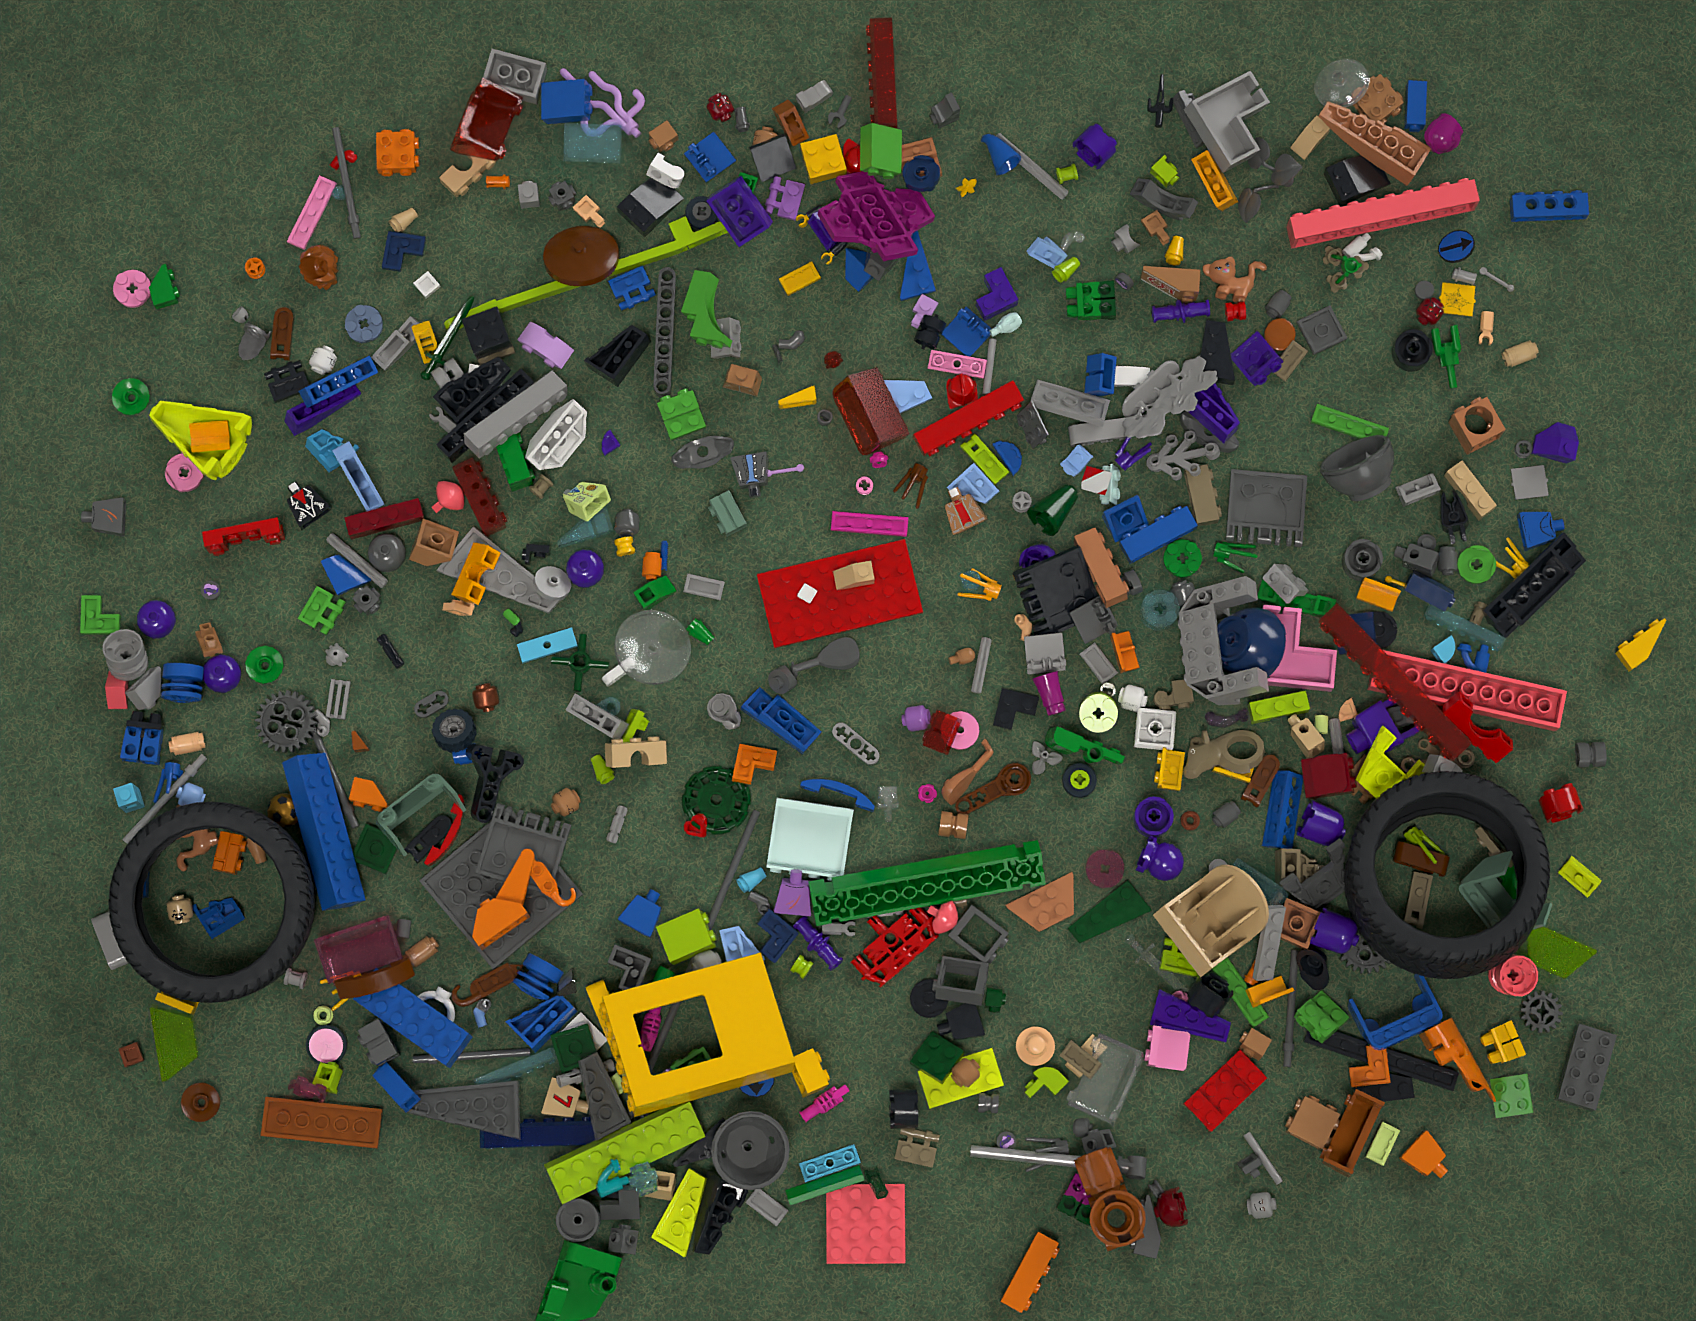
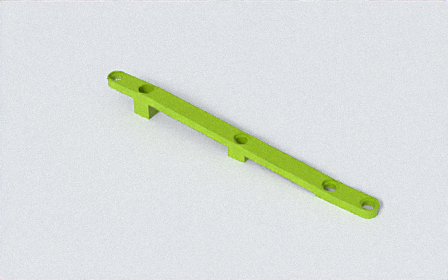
[444,216,728,330]

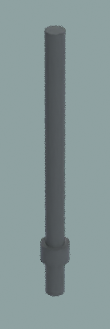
[332,127,361,239]
[311,725,359,829]
[1282,950,1299,1067]
[413,1048,530,1064]

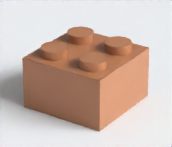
[1280,898,1321,949]

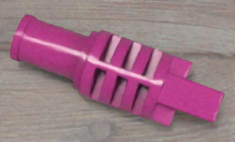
[639,1007,662,1052]
[799,1085,850,1122]

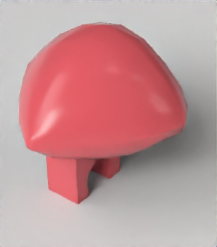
[431,481,464,513]
[927,901,958,934]

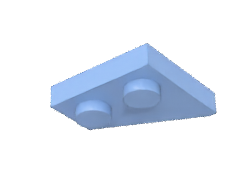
[882,380,932,414]
[947,463,1000,504]
[719,926,765,962]

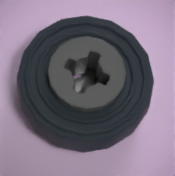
[685,196,718,230]

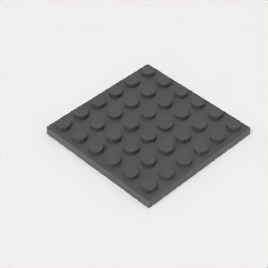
[420,808,583,970]

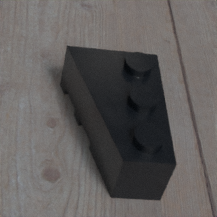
[1200,320,1235,385]
[584,325,651,387]

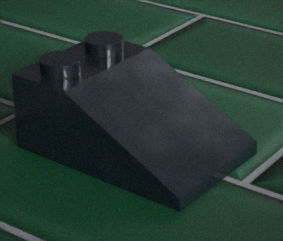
[1324,155,1391,207]
[617,178,684,238]

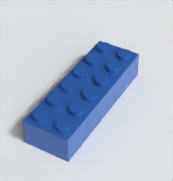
[353,968,473,1068]

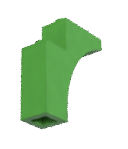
[681,270,732,349]

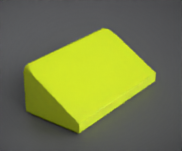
[1558,856,1602,898]

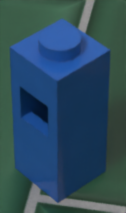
[1404,80,1427,132]
[372,1062,421,1113]

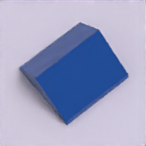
[1102,495,1149,543]

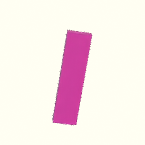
[831,511,908,537]

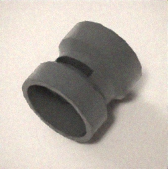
[978,1093,999,1113]

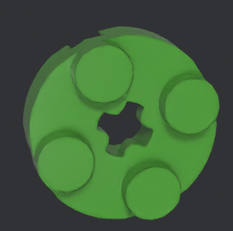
[1457,545,1496,584]

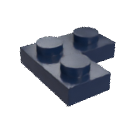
[382,231,426,272]
[756,909,799,963]

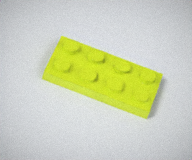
[918,1048,1004,1109]

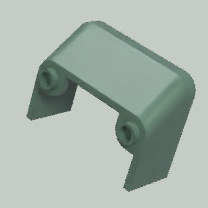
[376,774,466,857]
[1459,851,1552,929]

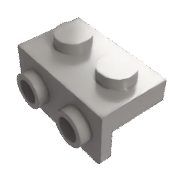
[711,317,741,358]
[1263,564,1309,603]

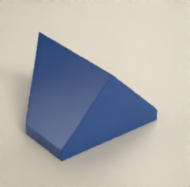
[845,248,874,292]

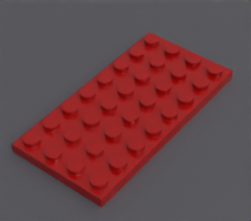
[757,539,923,648]

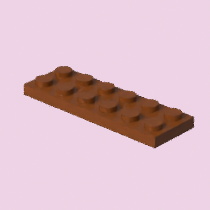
[260,1097,383,1149]

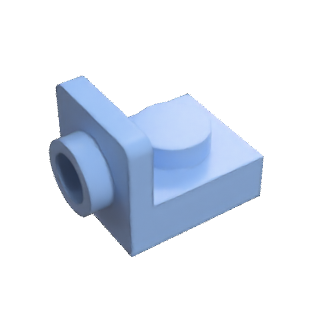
[1060,444,1093,477]

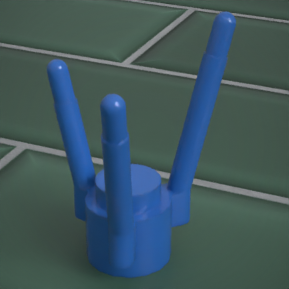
[153,762,184,803]

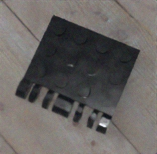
[1012,545,1098,635]

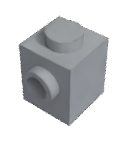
[518,181,540,209]

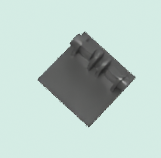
[1016,401,1049,449]
[1069,596,1118,644]

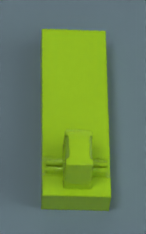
[621,709,649,742]

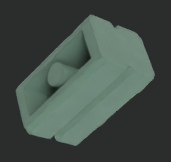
[708,491,747,537]

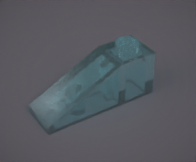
[557,508,614,549]

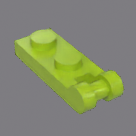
[960,434,1009,486]

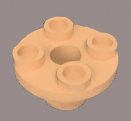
[1016,1027,1055,1066]

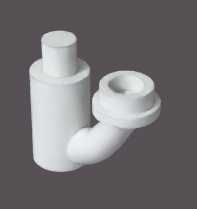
[1342,233,1383,261]

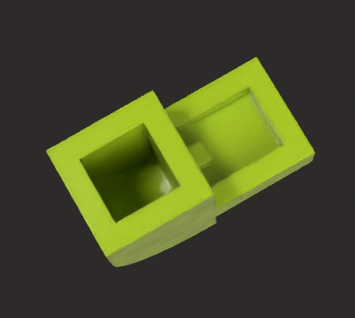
[1024,1067,1069,1099]

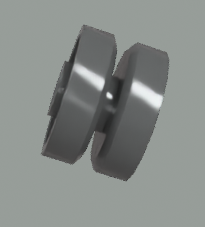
[556,1198,601,1242]

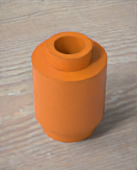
[642,552,662,581]

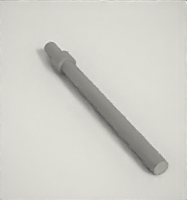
[123,754,207,844]

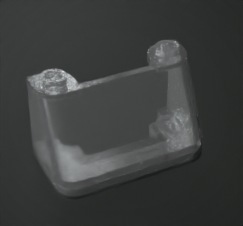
[1066,1033,1145,1127]

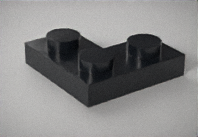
[993,688,1039,730]

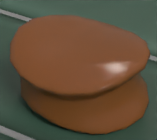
[1264,319,1295,351]

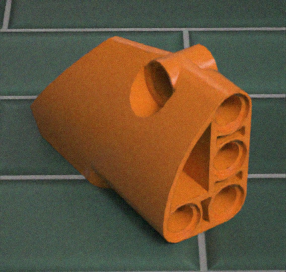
[1419,1017,1496,1102]

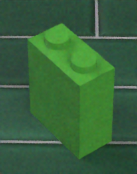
[860,123,902,179]

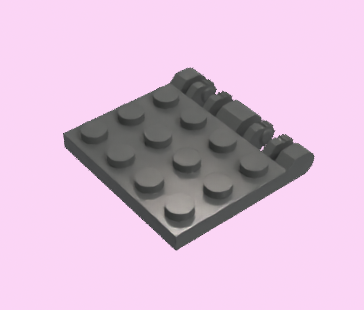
[1225,469,1307,547]
[475,803,572,893]

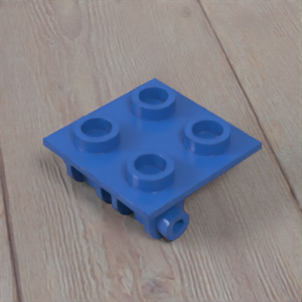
[684,132,736,182]
[941,307,991,357]

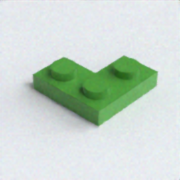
[80,595,121,635]

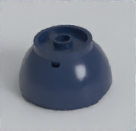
[1217,608,1286,679]

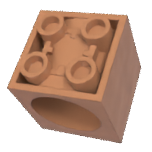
[1448,397,1506,455]

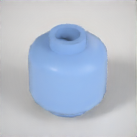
[176,783,206,806]

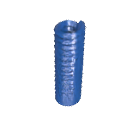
[660,541,668,571]

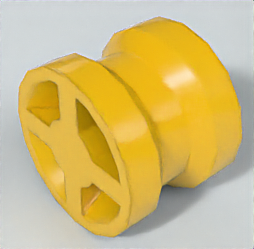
[614,537,635,557]

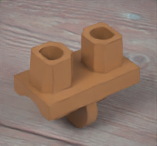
[195,623,223,657]

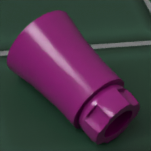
[1032,671,1065,716]

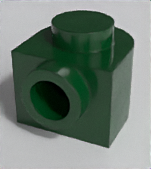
[984,988,1006,1013]

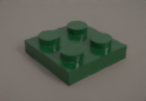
[353,824,402,875]
[550,1023,597,1073]
[910,1031,964,1084]

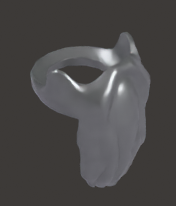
[239,321,271,360]

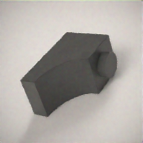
[929,92,960,129]

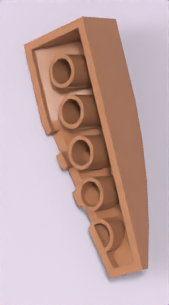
[1318,101,1431,186]

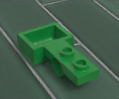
[1045,726,1125,765]

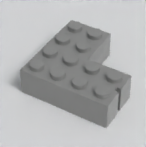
[1184,71,1270,173]

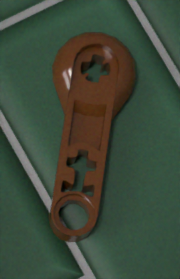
[955,763,1031,815]

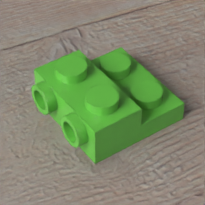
[657,389,706,440]
[1294,990,1350,1043]

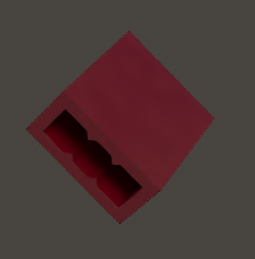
[1301,753,1357,799]

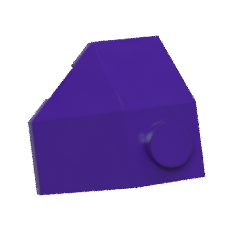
[1531,422,1579,463]

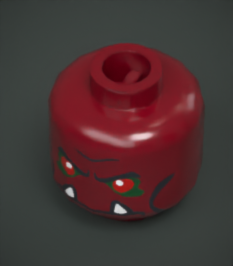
[706,93,734,122]
[1416,297,1444,326]

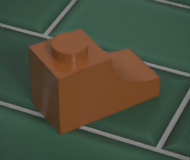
[772,100,809,146]

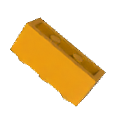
[1191,150,1238,211]

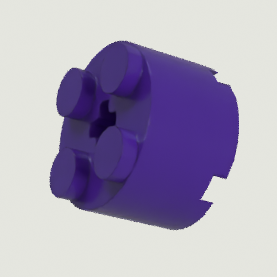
[1073,124,1117,169]
[1133,797,1174,838]

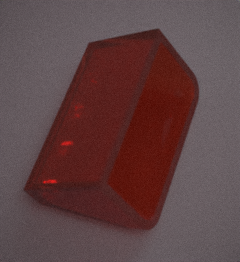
[832,367,910,455]

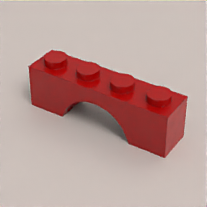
[1442,691,1513,763]

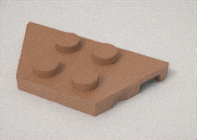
[1006,872,1074,932]

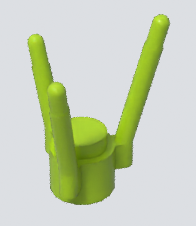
[1404,826,1445,864]

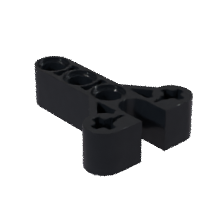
[466,744,524,823]

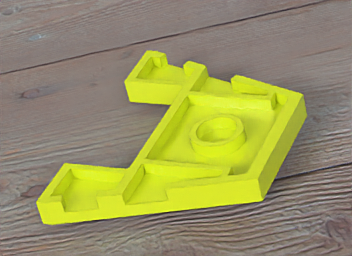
[1355,726,1425,798]

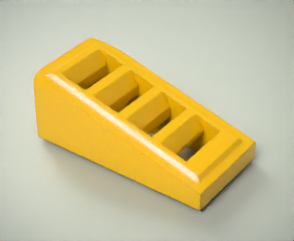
[411,321,438,364]
[778,386,817,409]

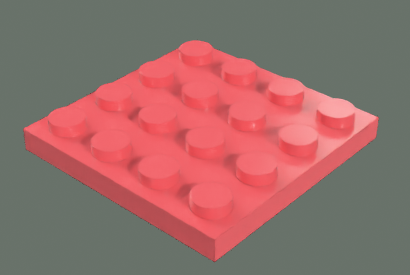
[826,1184,905,1264]

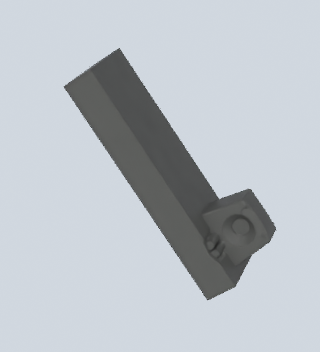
[1173,90,1204,149]

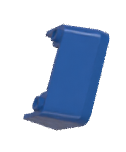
[1348,974,1443,1050]

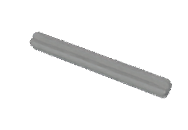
[996,133,1068,199]

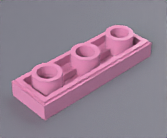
[928,350,987,379]

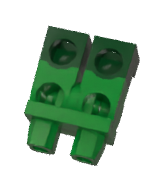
[1066,280,1116,320]

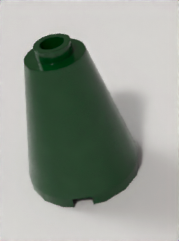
[1027,485,1078,536]

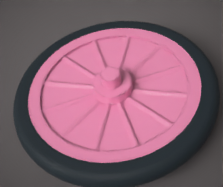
[306,1025,347,1064]

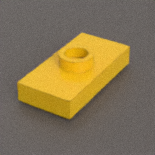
[779,261,821,296]

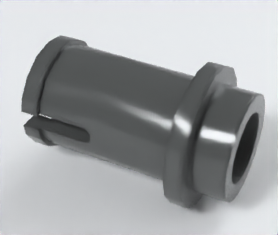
[734,107,750,132]

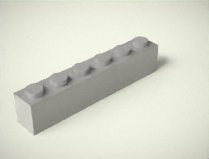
[464,371,567,458]

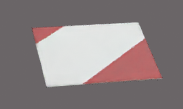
[1081,466,1112,495]

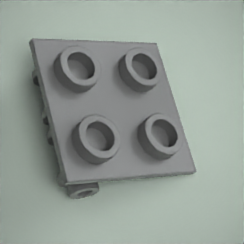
[1024,633,1066,674]

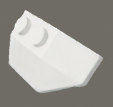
[525,399,587,470]

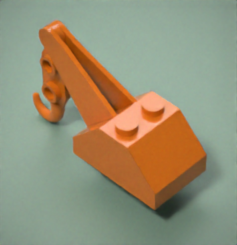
[472,849,576,950]

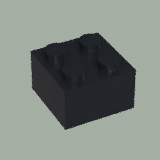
[461,306,513,360]

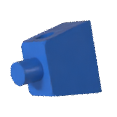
[618,889,662,939]

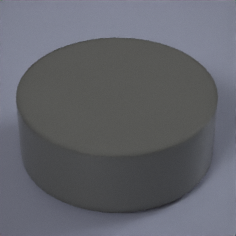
[1415,281,1434,300]

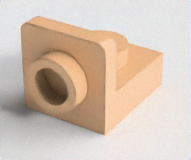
[442,600,474,616]

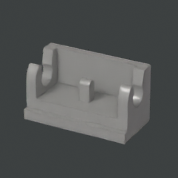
[1395,473,1441,507]

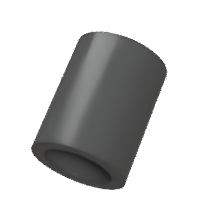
[396,919,411,938]

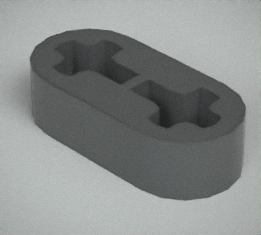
[414,691,449,718]

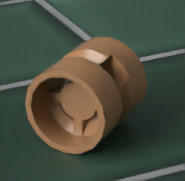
[938,811,969,839]

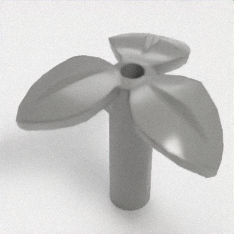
[1032,741,1063,775]

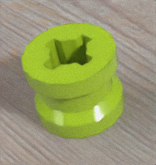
[790,955,814,979]

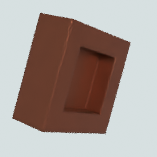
[119,1042,144,1068]

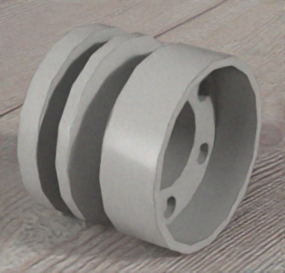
[103,629,148,681]

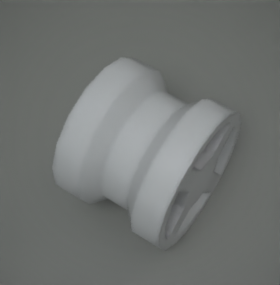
[1012,491,1032,513]

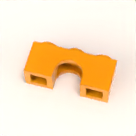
[451,542,501,605]

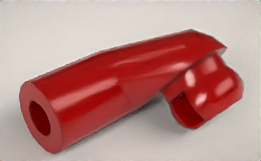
[329,150,357,171]

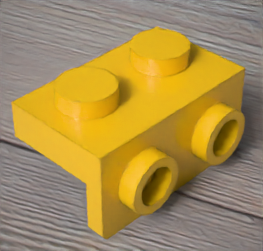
[1154,748,1185,791]

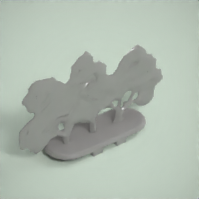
[1122,356,1217,439]

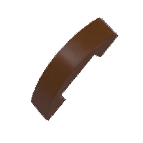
[334,957,415,999]

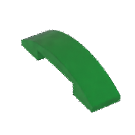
[1257,580,1336,619]

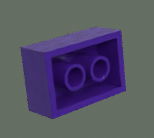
[707,175,773,247]

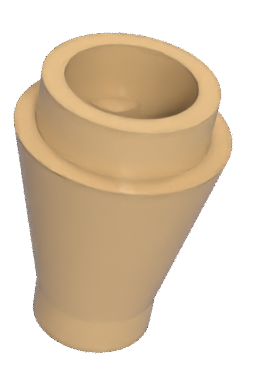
[389,208,418,233]

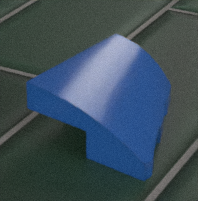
[321,555,371,596]
[192,898,245,939]

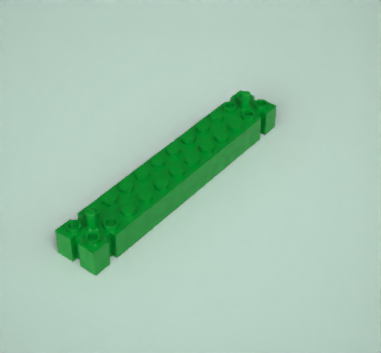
[808,840,1046,926]

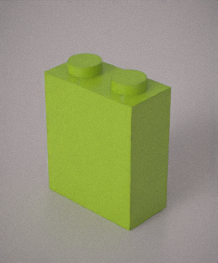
[656,908,717,965]

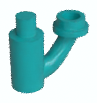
[596,1159,629,1198]

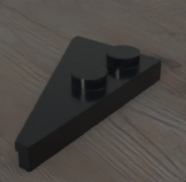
[672,1117,748,1167]

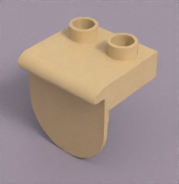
[1153,865,1269,977]

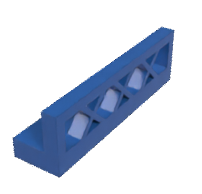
[1262,771,1303,849]

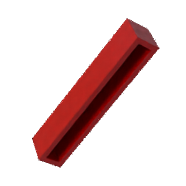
[913,381,1024,457]

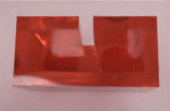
[922,710,962,755]

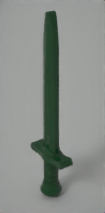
[420,296,474,380]

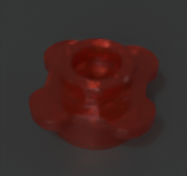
[824,351,843,369]

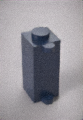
[1404,570,1456,612]

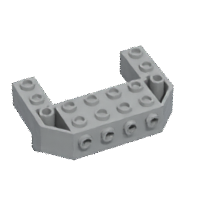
[1178,576,1269,705]

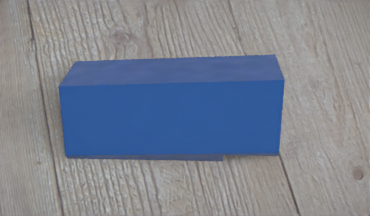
[740,687,821,755]

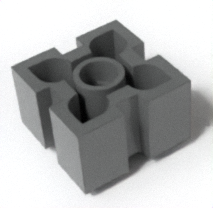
[357,1019,401,1067]

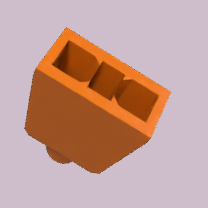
[1399,1130,1448,1179]

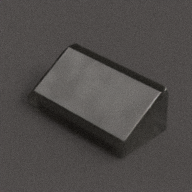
[557,968,577,996]

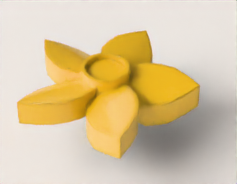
[956,178,977,197]

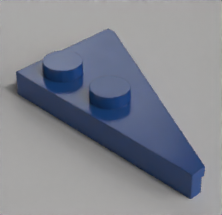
[900,231,936,301]

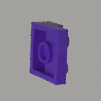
[1231,331,1284,386]

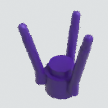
[1115,437,1152,470]

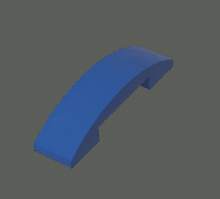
[800,779,875,812]

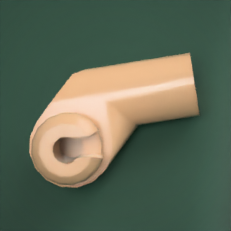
[1014,614,1032,641]

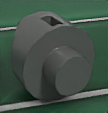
[768,665,797,694]

